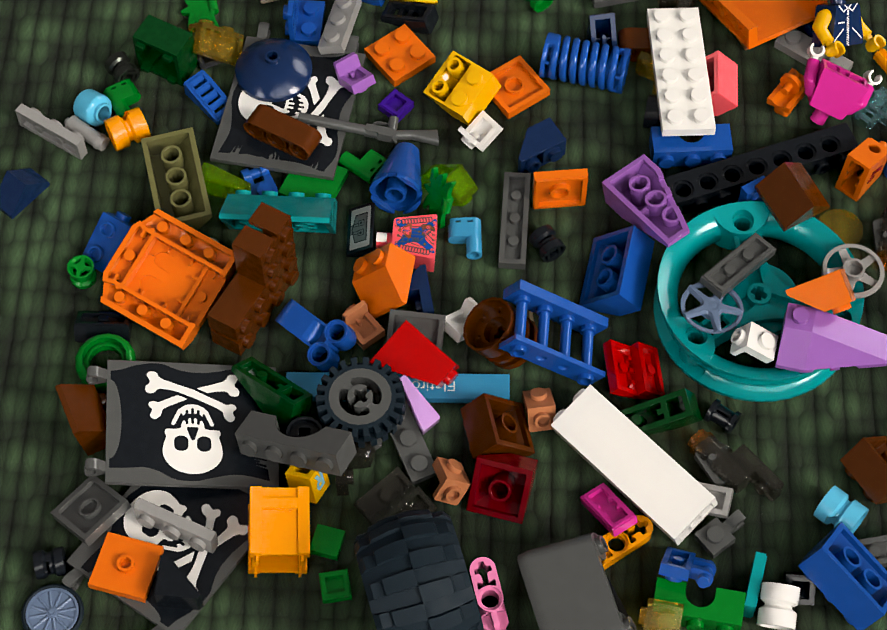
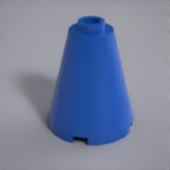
[369,142,422,214]

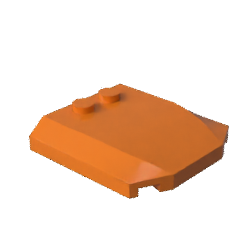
[100,209,236,350]

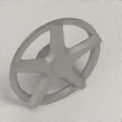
[821,244,885,299]

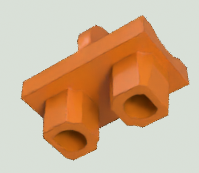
[767,68,806,117]

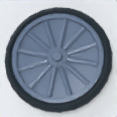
[21,584,84,630]

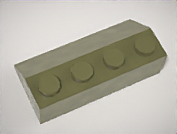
[141,127,212,231]

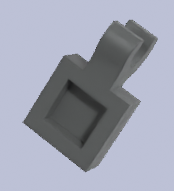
[694,509,746,559]

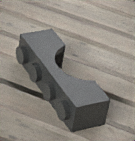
[235,411,357,476]

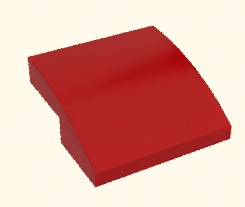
[603,339,665,400]

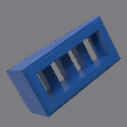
[183,70,228,126]

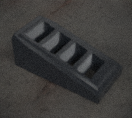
[380,0,439,35]

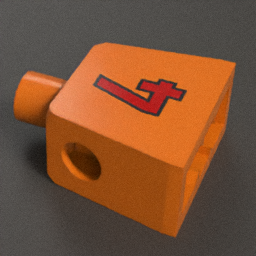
[835,137,887,202]

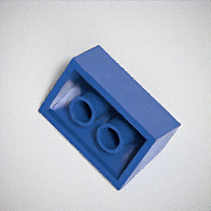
[579,225,655,316]
[798,522,887,630]

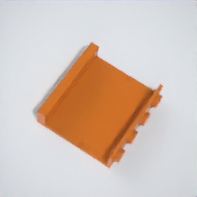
[699,0,828,50]

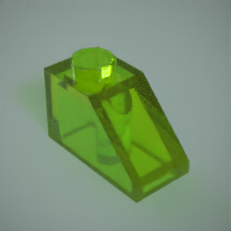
[421,164,478,207]

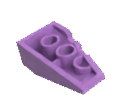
[602,154,690,247]
[775,302,887,373]

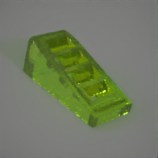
[202,162,251,198]

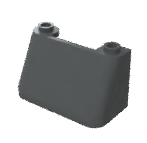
[517,532,637,630]

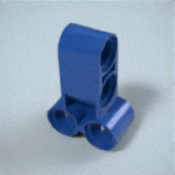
[275,298,357,372]

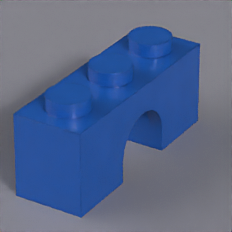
[649,123,733,168]

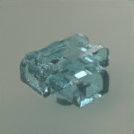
[854,86,887,129]

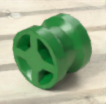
[67,255,97,289]

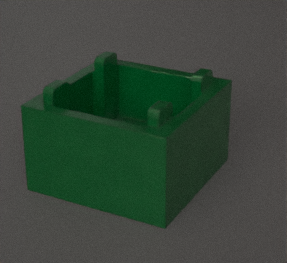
[132,14,198,87]

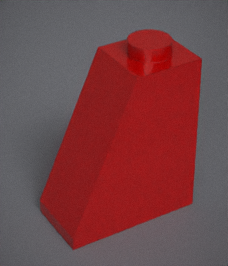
[370,320,460,388]

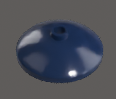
[235,38,313,102]

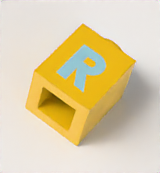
[285,465,330,504]

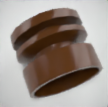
[463,297,538,370]

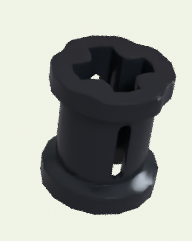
[704,399,742,435]

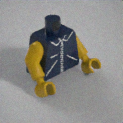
[812,0,886,58]

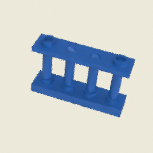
[499,279,609,386]

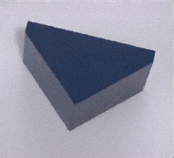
[587,12,619,63]
[0,168,50,219]

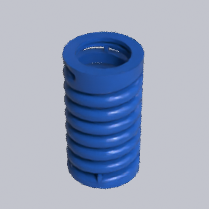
[539,32,631,94]

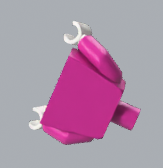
[804,43,882,126]

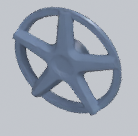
[680,282,744,334]

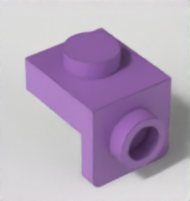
[333,52,376,95]

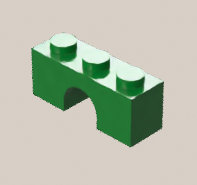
[650,577,746,630]

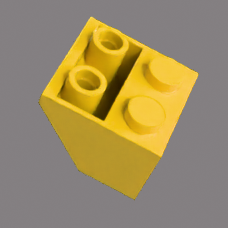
[423,51,501,126]

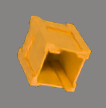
[248,486,310,578]

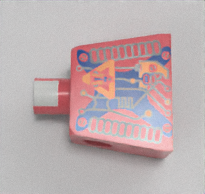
[376,214,438,272]

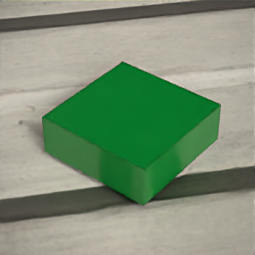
[310,524,346,561]
[319,569,352,604]

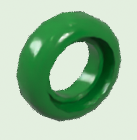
[75,333,136,392]

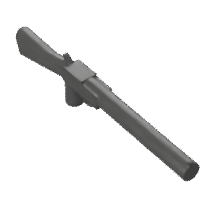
[298,112,439,146]

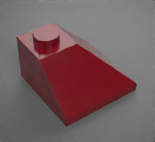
[466,453,538,524]

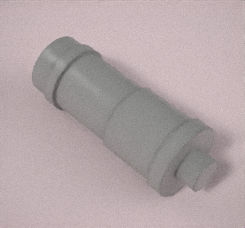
[64,115,110,151]

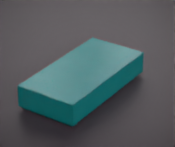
[743,551,767,618]

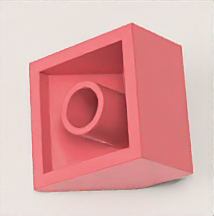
[706,50,738,116]

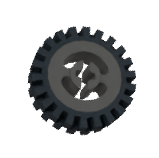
[316,357,406,448]

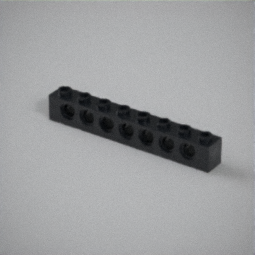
[664,123,858,215]

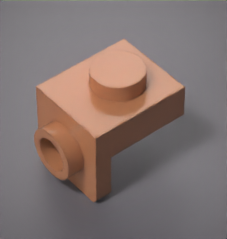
[342,300,385,350]
[522,387,556,432]
[432,456,471,505]

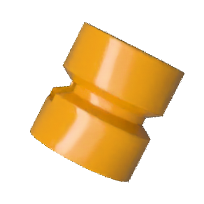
[104,106,151,151]

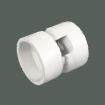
[756,582,801,630]

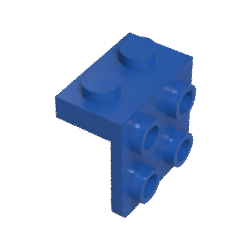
[82,211,134,273]

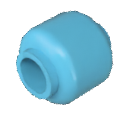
[73,89,112,127]

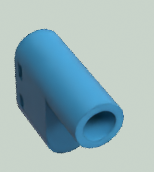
[448,217,482,260]

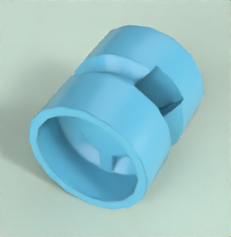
[813,485,869,534]

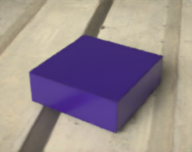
[378,89,414,123]

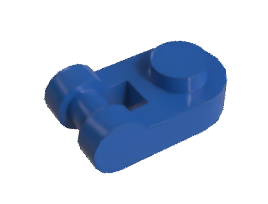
[240,167,278,195]

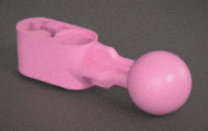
[469,557,509,630]

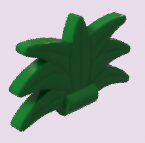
[181,0,220,33]
[423,167,456,229]

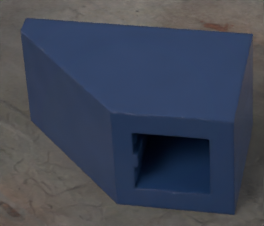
[518,117,566,173]

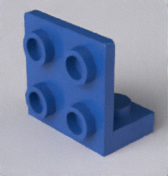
[283,0,326,47]

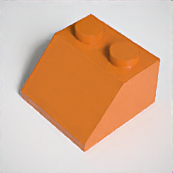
[352,242,415,318]
[785,269,856,315]

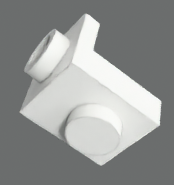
[457,110,503,152]
[444,297,478,343]
[730,322,778,364]

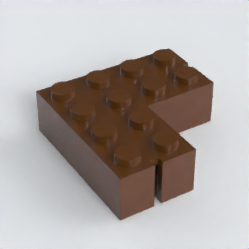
[207,202,299,356]

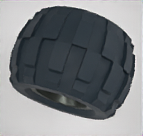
[354,509,484,630]

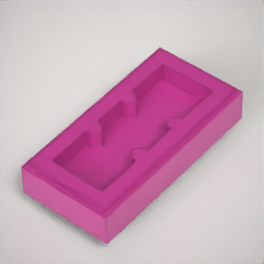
[580,482,638,537]

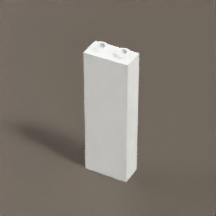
[551,384,718,546]

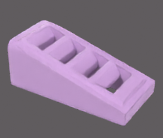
[399,375,440,435]

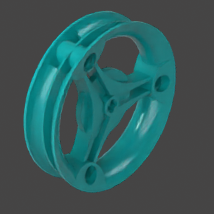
[653,201,864,402]

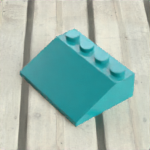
[219,190,338,234]

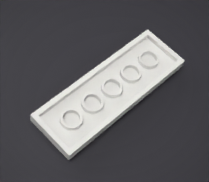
[646,7,716,136]

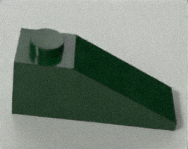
[231,356,313,430]
[620,388,702,436]

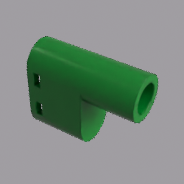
[103,79,141,117]
[338,149,387,184]

